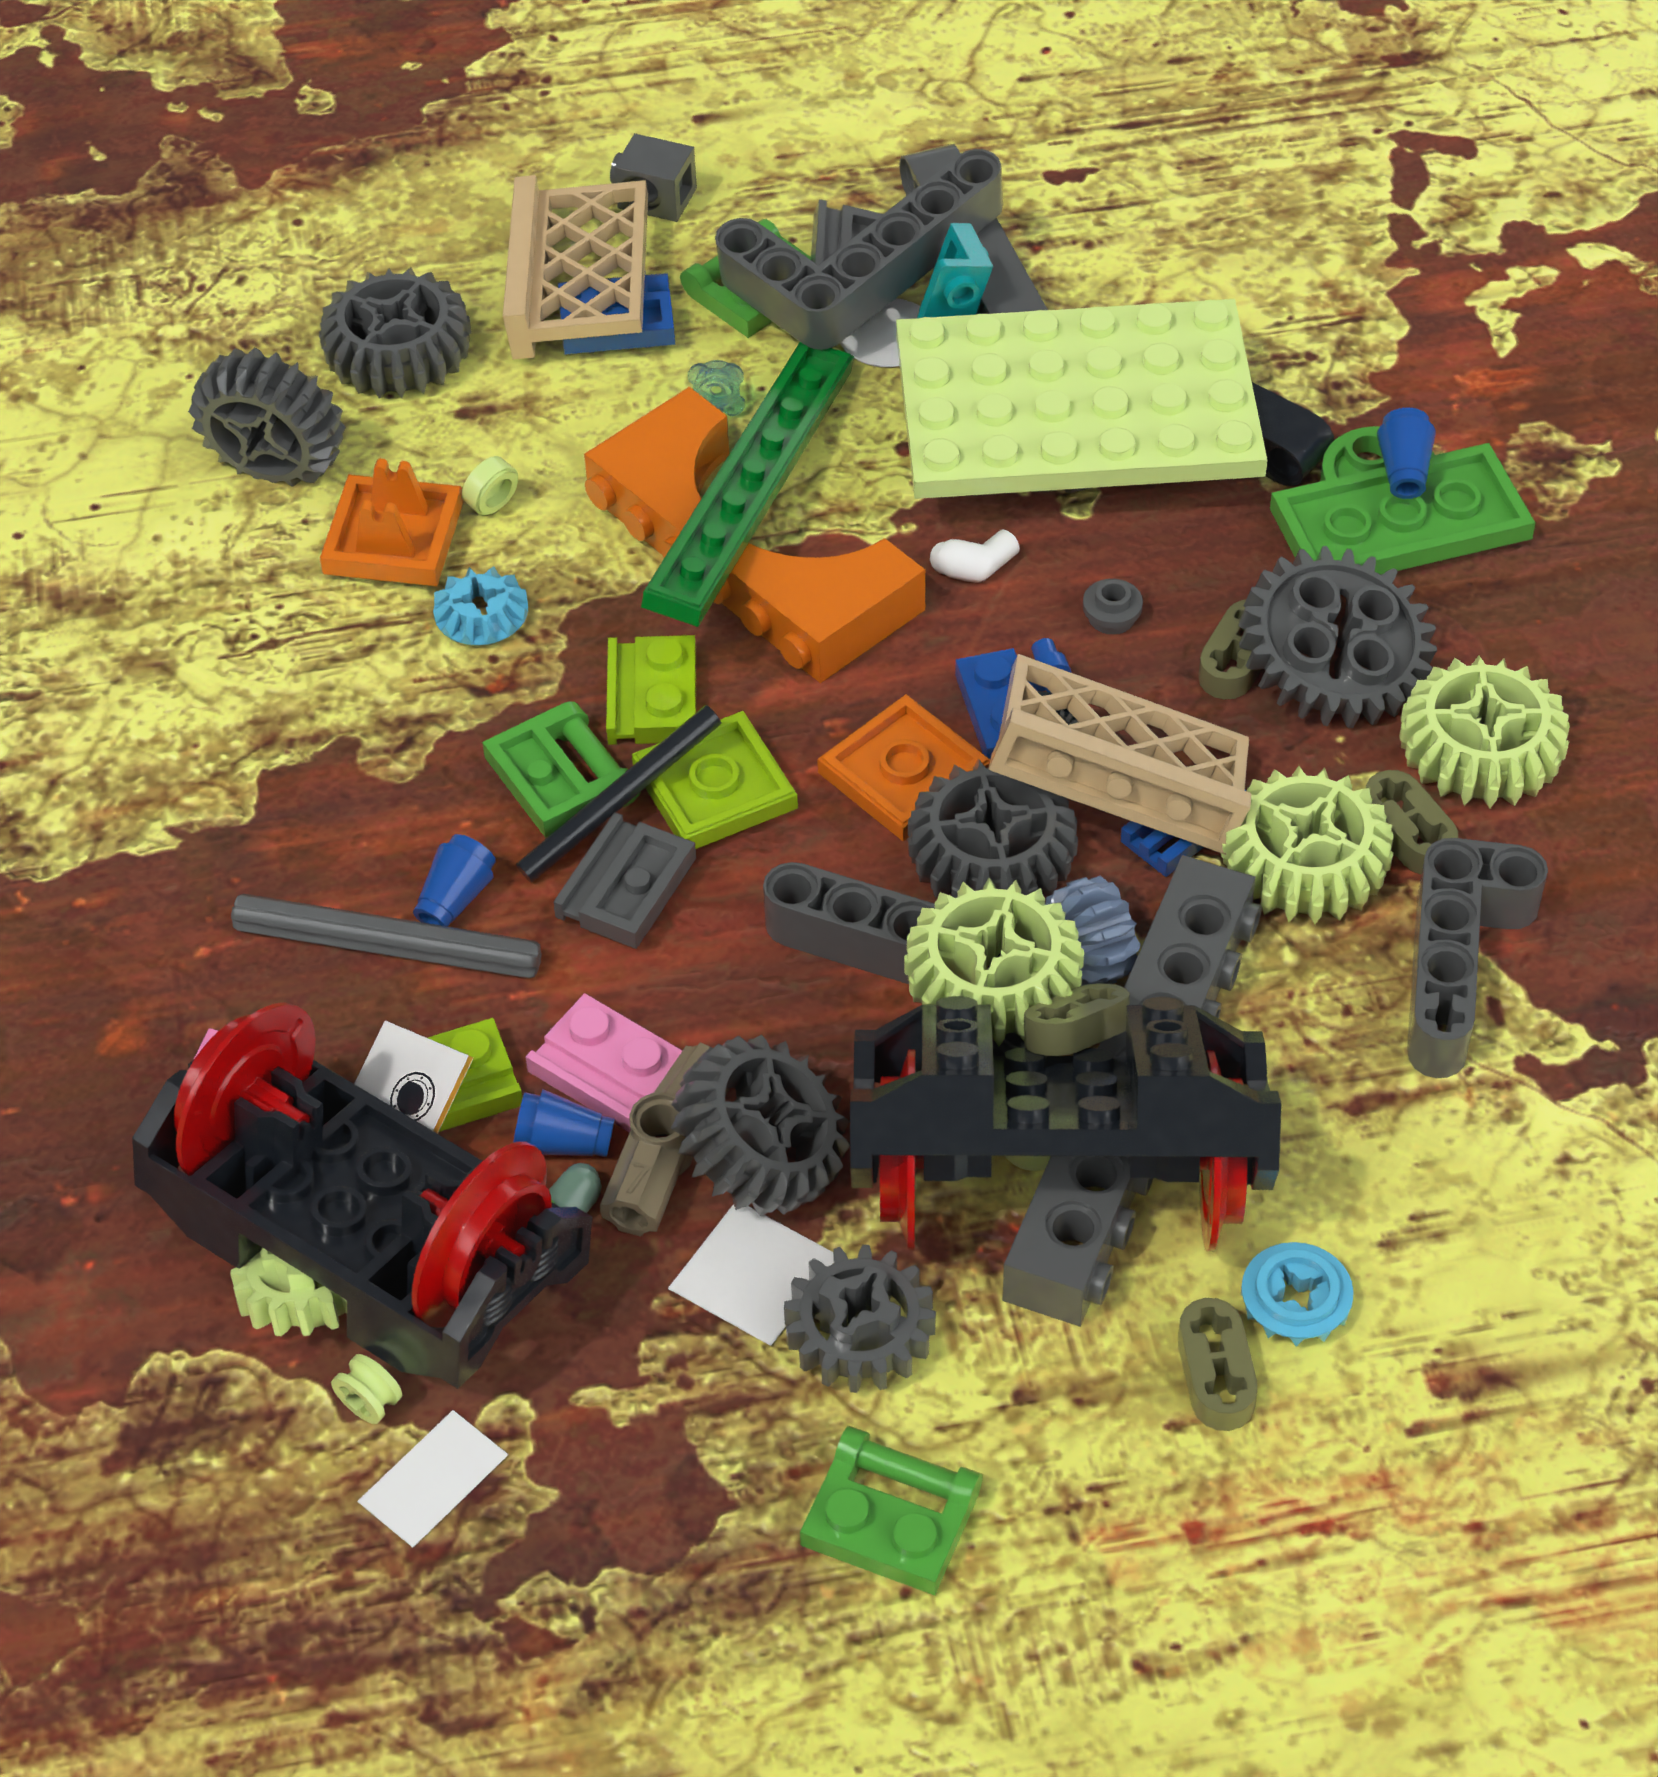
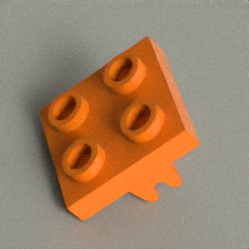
[320,458,464,586]

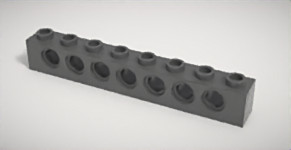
[1002,855,1262,1327]

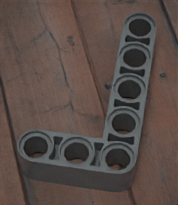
[715,149,1003,350]
[763,862,1026,1056]

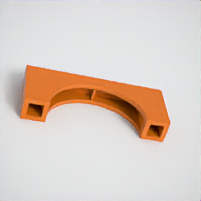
[584,387,926,683]

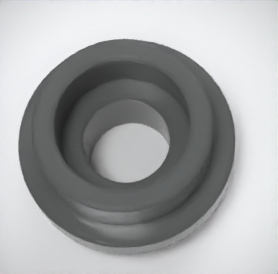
[1083,579,1143,634]

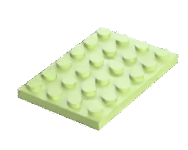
[896,299,1267,499]

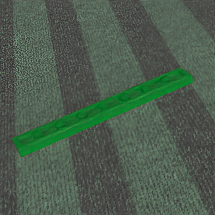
[641,342,854,627]

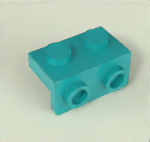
[917,223,993,318]

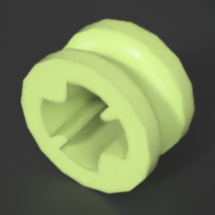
[331,1354,403,1424]

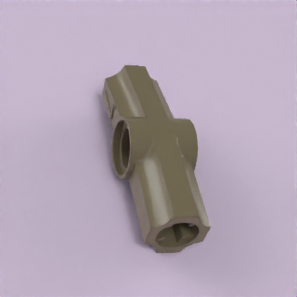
[600,1042,730,1236]

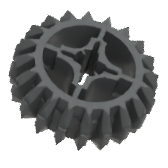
[319,267,471,399]
[188,348,346,487]
[908,758,1078,898]
[670,1034,850,1216]

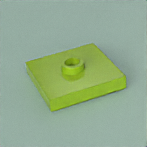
[632,711,798,849]

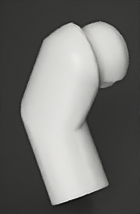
[930,530,1020,583]

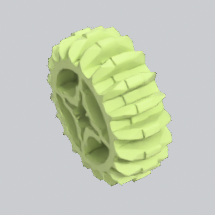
[1399,655,1570,809]
[1221,766,1394,925]
[904,878,1084,1047]

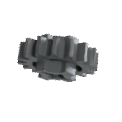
[784,1245,936,1393]

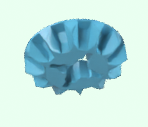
[433,566,528,645]
[1240,1242,1354,1346]

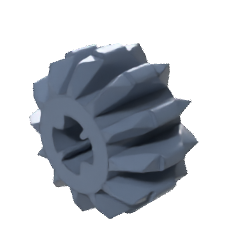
[1045,876,1140,986]

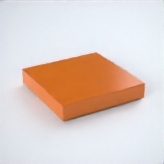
[817,694,990,841]

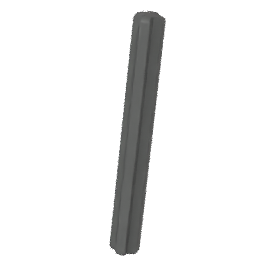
[231,894,542,978]

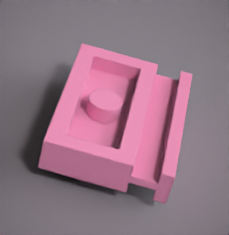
[526,993,682,1133]

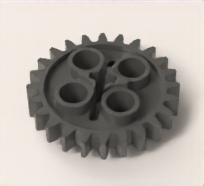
[1238,546,1437,728]

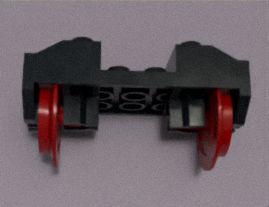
[850,996,1281,1252]
[132,1002,592,1389]

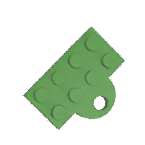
[1270,426,1535,575]

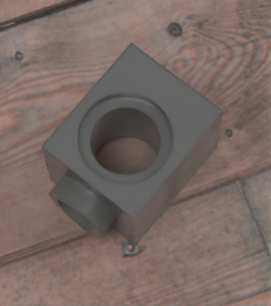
[610,133,697,222]

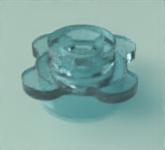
[688,360,745,416]

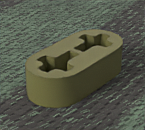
[1198,600,1262,699]
[1366,770,1458,874]
[1024,983,1130,1056]
[1178,1298,1257,1431]

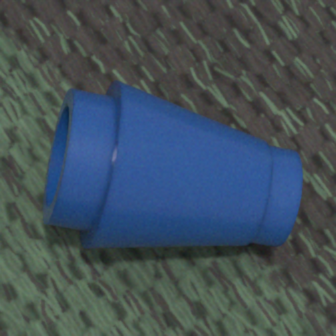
[1377,408,1436,499]
[413,834,496,927]
[513,1089,615,1157]

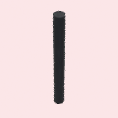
[516,705,722,883]

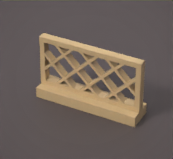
[503,175,648,360]
[988,654,1251,855]

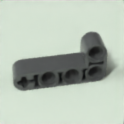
[1407,838,1548,1078]

